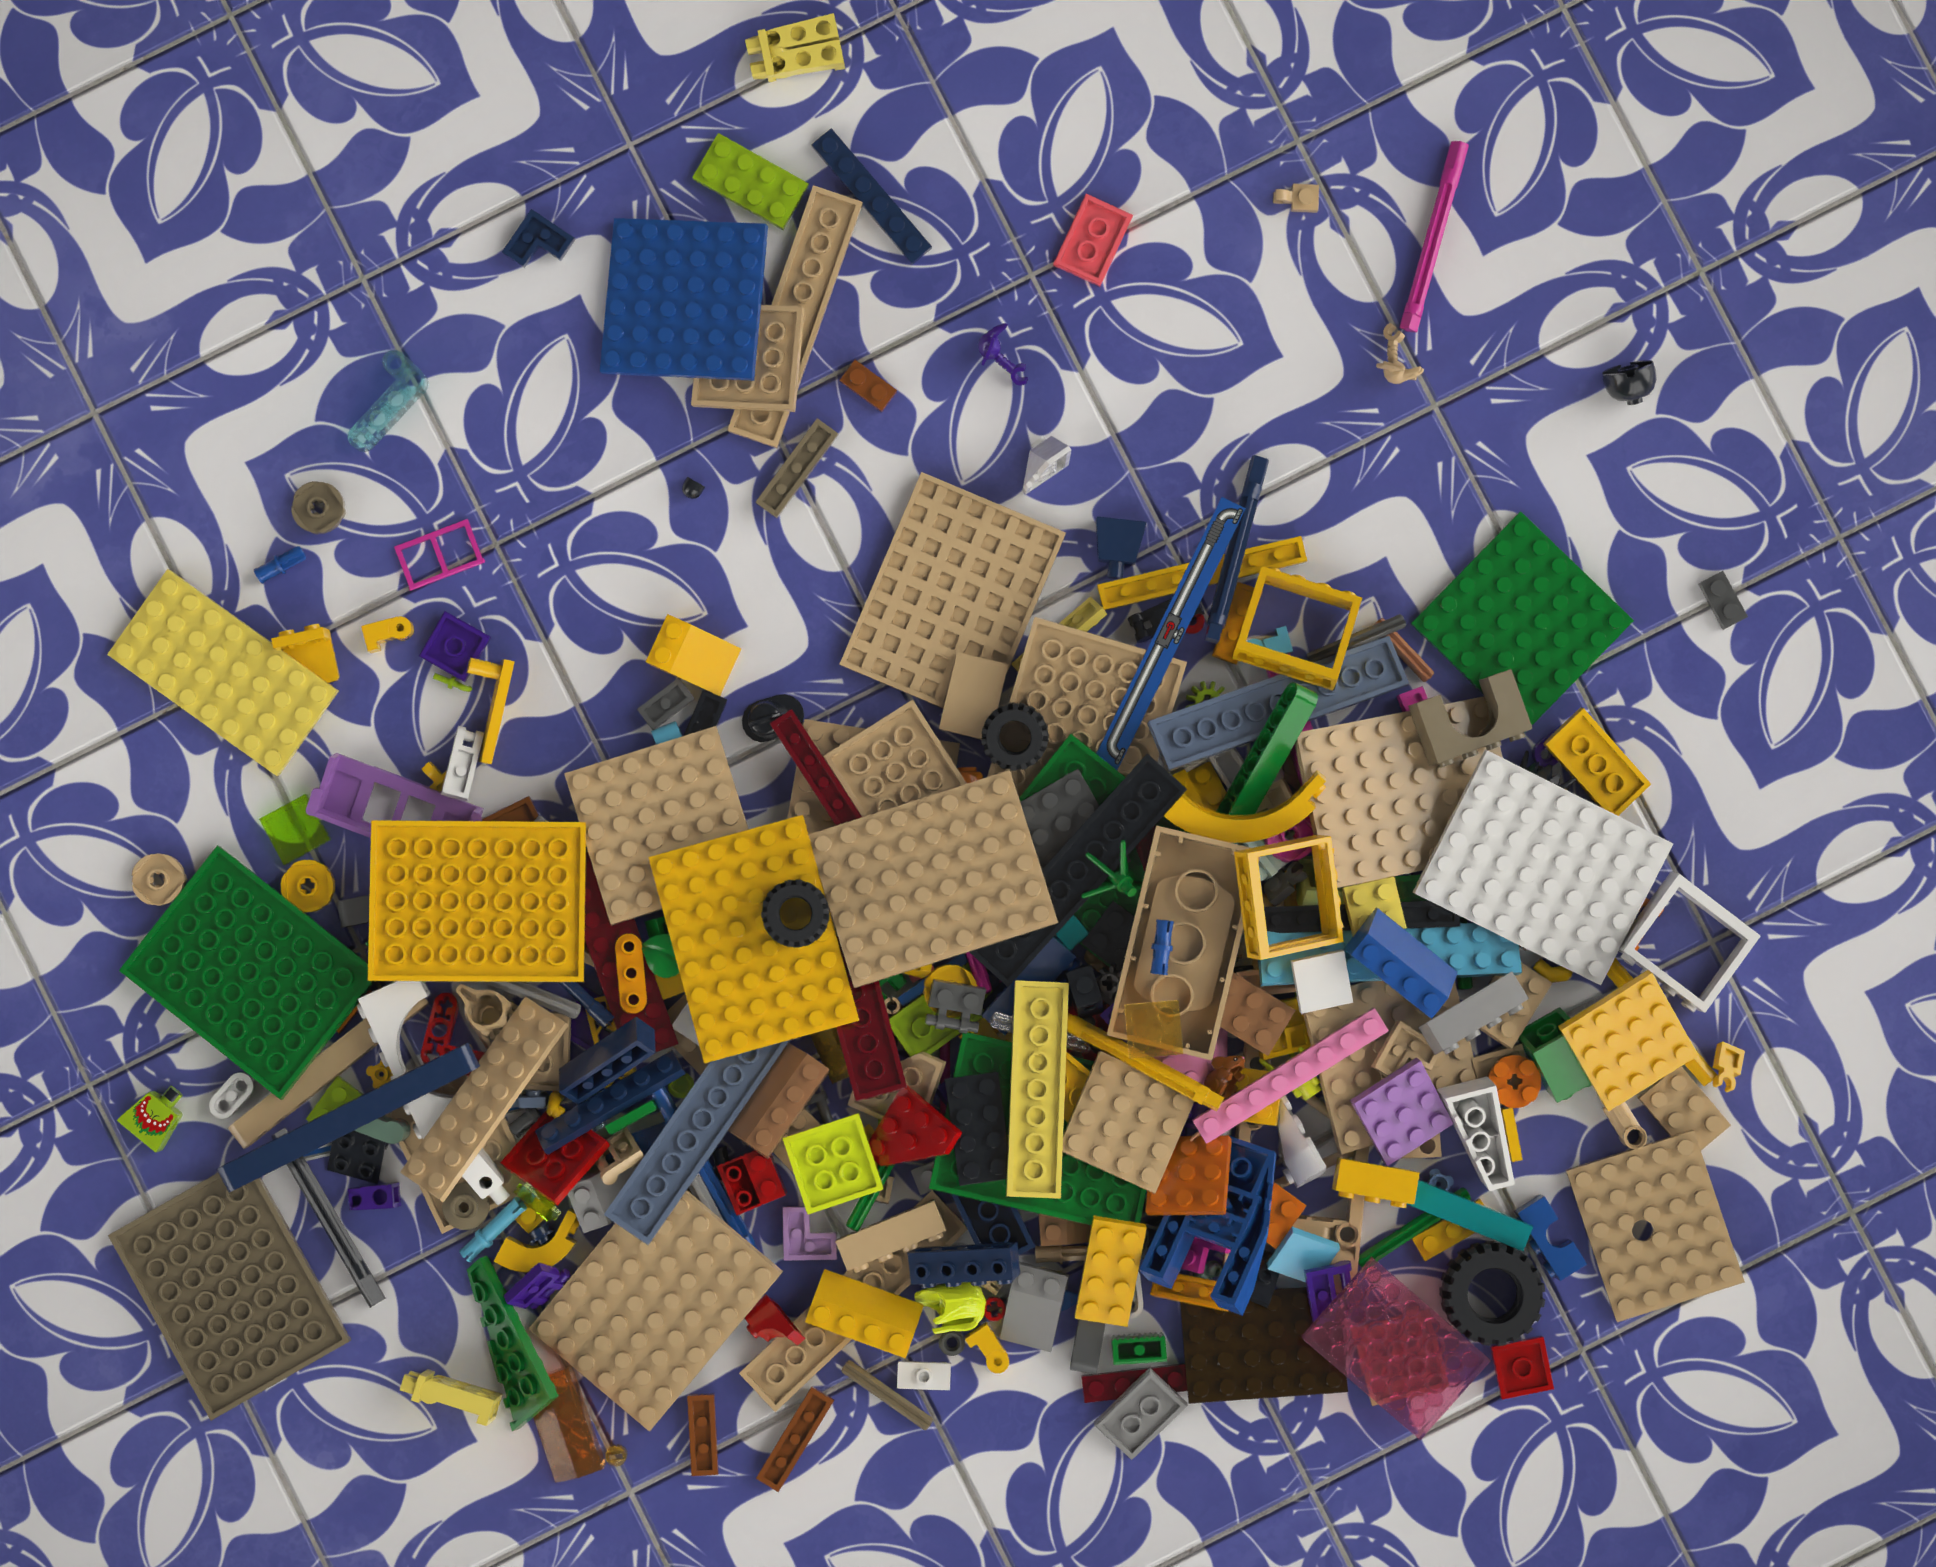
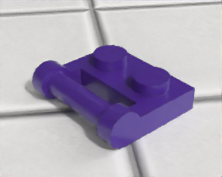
[1304,1260,1360,1324]

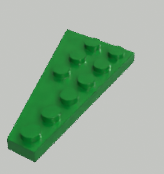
[467,1256,559,1431]

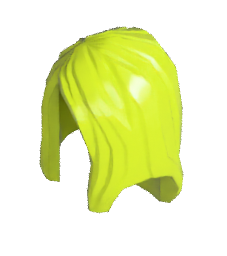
[914,1282,986,1334]

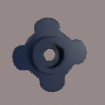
[529,1223,555,1246]

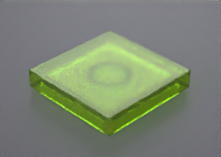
[259,794,331,865]

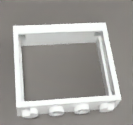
[1619,872,1760,1013]

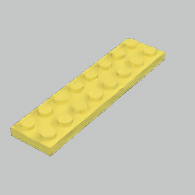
[1006,980,1069,1199]

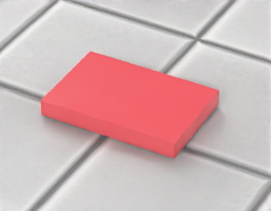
[1053,194,1133,287]

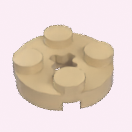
[132,853,187,906]

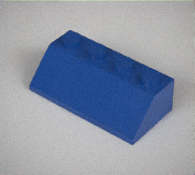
[1343,907,1458,1019]

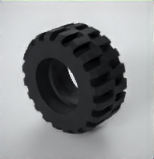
[1439,1241,1545,1346]

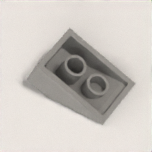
[568,1158,641,1234]
[1000,1261,1070,1352]

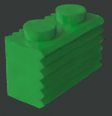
[1111,1332,1167,1365]

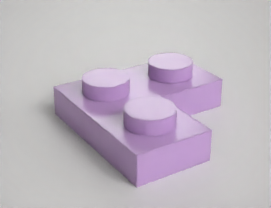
[783,1206,837,1261]

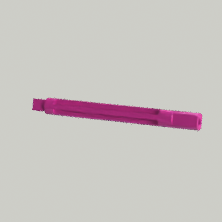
[1399,141,1469,332]

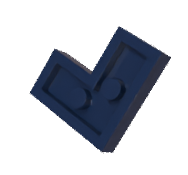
[502,209,575,268]

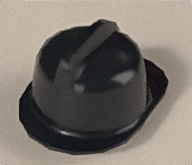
[742,694,804,742]

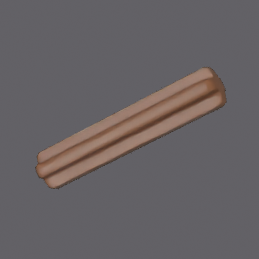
[1374,618,1434,682]

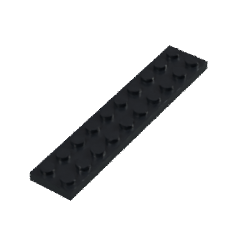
[970,753,1187,987]

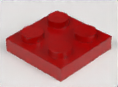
[1490,1336,1554,1400]

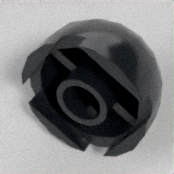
[1602,360,1657,405]

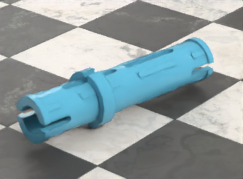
[459,1197,527,1262]

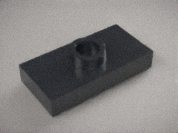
[684,689,728,736]
[1249,1250,1280,1308]

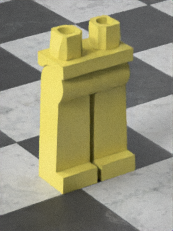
[745,13,845,82]
[400,1369,503,1426]

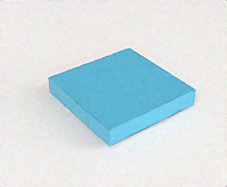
[1267,1227,1340,1283]

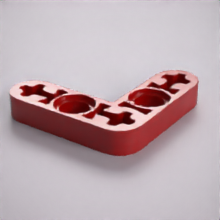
[421,993,485,1076]

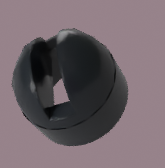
[682,477,705,499]

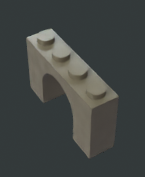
[1408,669,1533,768]

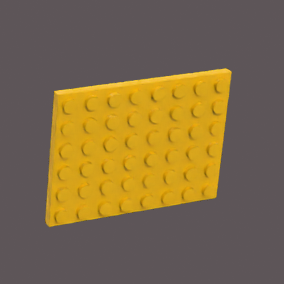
[648,815,859,1064]
[368,820,586,982]

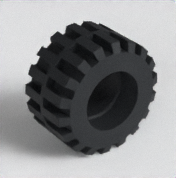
[981,702,1049,771]
[761,879,829,948]

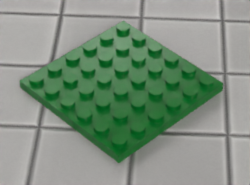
[1411,511,1634,733]

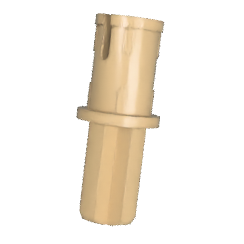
[1035,1245,1087,1264]

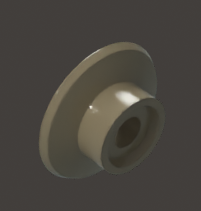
[442,1182,490,1230]

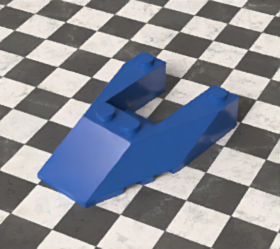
[1139,1136,1276,1316]

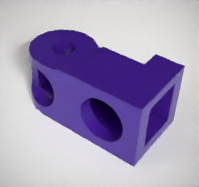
[348,1182,401,1210]

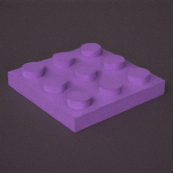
[1350,1057,1454,1167]

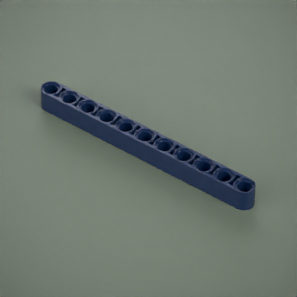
[216,1042,480,1193]

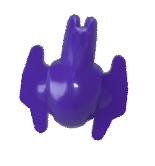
[978,323,1028,386]

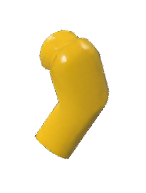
[1533,958,1573,983]

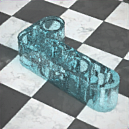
[348,350,429,452]

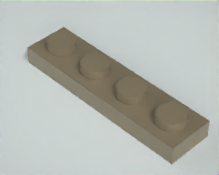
[755,418,839,519]

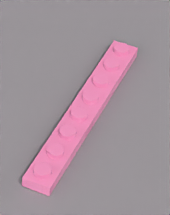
[1192,1007,1389,1144]

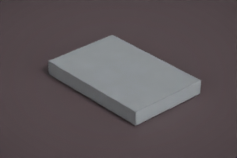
[1094,1367,1188,1460]

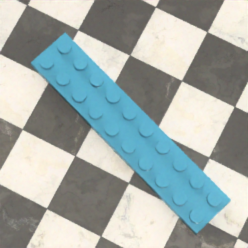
[1258,923,1522,986]

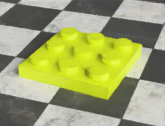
[782,1113,884,1215]

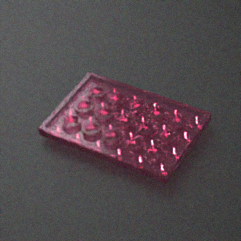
[1301,1257,1491,1440]

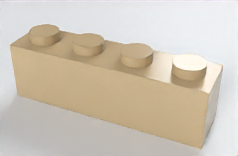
[835,1199,946,1273]

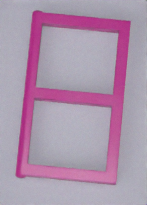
[394,519,485,591]

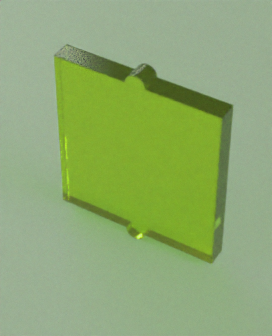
[513,1182,562,1222]

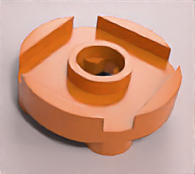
[1487,1055,1541,1108]

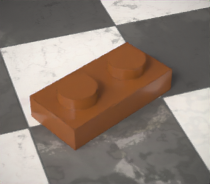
[840,360,897,412]

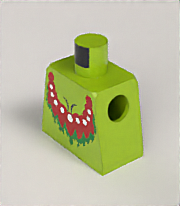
[117,1086,183,1152]

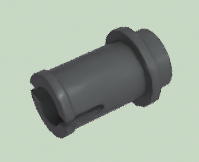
[509,1108,542,1138]

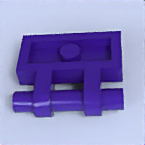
[504,1263,571,1309]

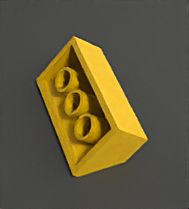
[805,1269,924,1359]

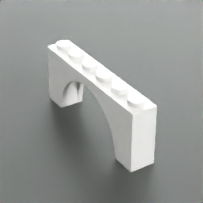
[357,981,455,1140]

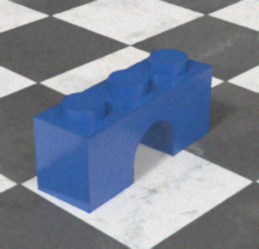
[1514,1194,1587,1281]

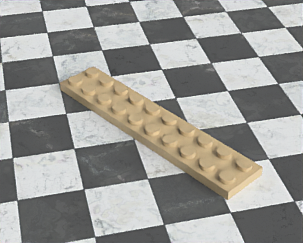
[727,185,863,449]
[739,1190,968,1412]

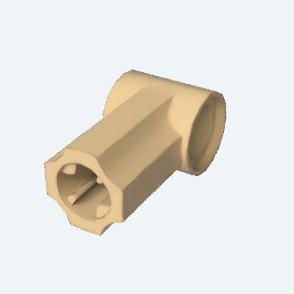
[1602,1102,1647,1149]

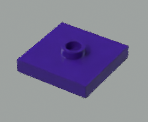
[419,611,491,683]

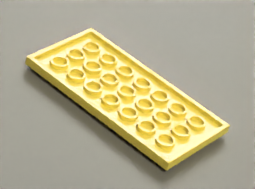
[107,569,339,776]

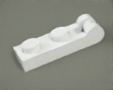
[441,725,484,801]

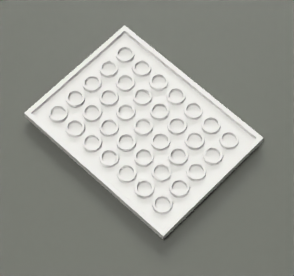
[1413,750,1673,985]

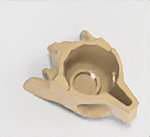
[455,984,518,1049]

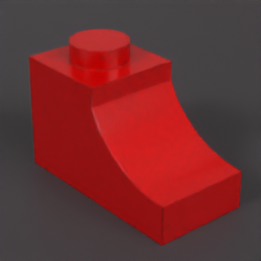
[744,1294,806,1345]

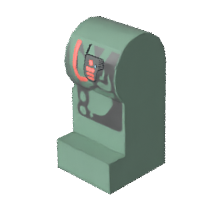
[355,1116,411,1144]

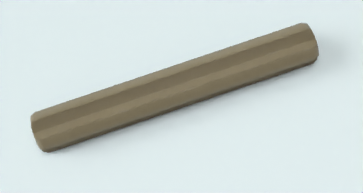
[841,1360,933,1430]

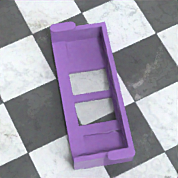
[306,753,484,838]

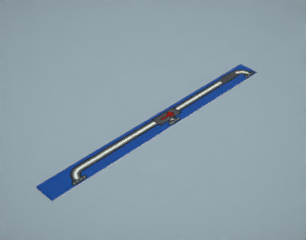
[1096,497,1246,770]

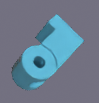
[1247,626,1293,654]

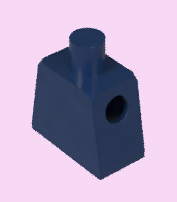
[1096,516,1146,579]

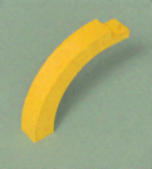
[1164,770,1326,843]

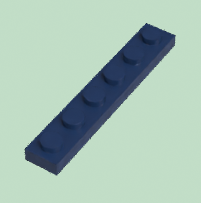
[811,128,932,265]
[535,1050,686,1155]

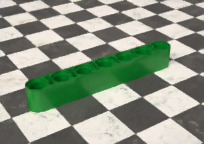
[1216,682,1318,845]

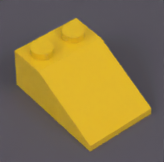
[646,614,741,696]

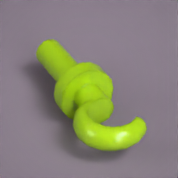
[433,673,472,692]

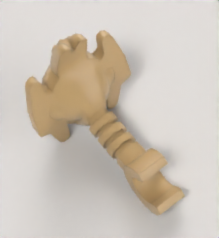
[1376,323,1424,384]

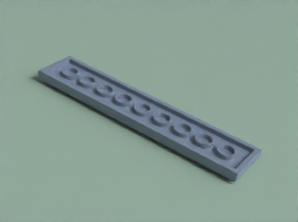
[1147,636,1409,772]
[604,1040,790,1246]

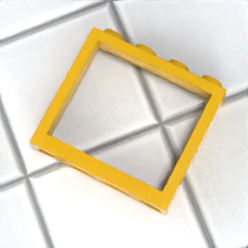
[1232,566,1362,691]
[1234,835,1344,960]

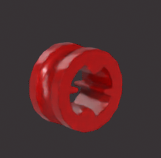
[984,1296,1006,1321]

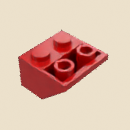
[717,1150,787,1215]

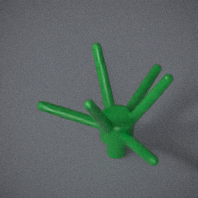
[1081,840,1143,899]

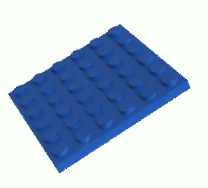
[600,218,768,381]

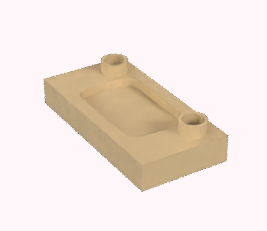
[1107,826,1260,1061]

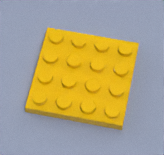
[1558,969,1698,1112]

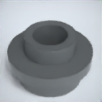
[939,1331,965,1356]

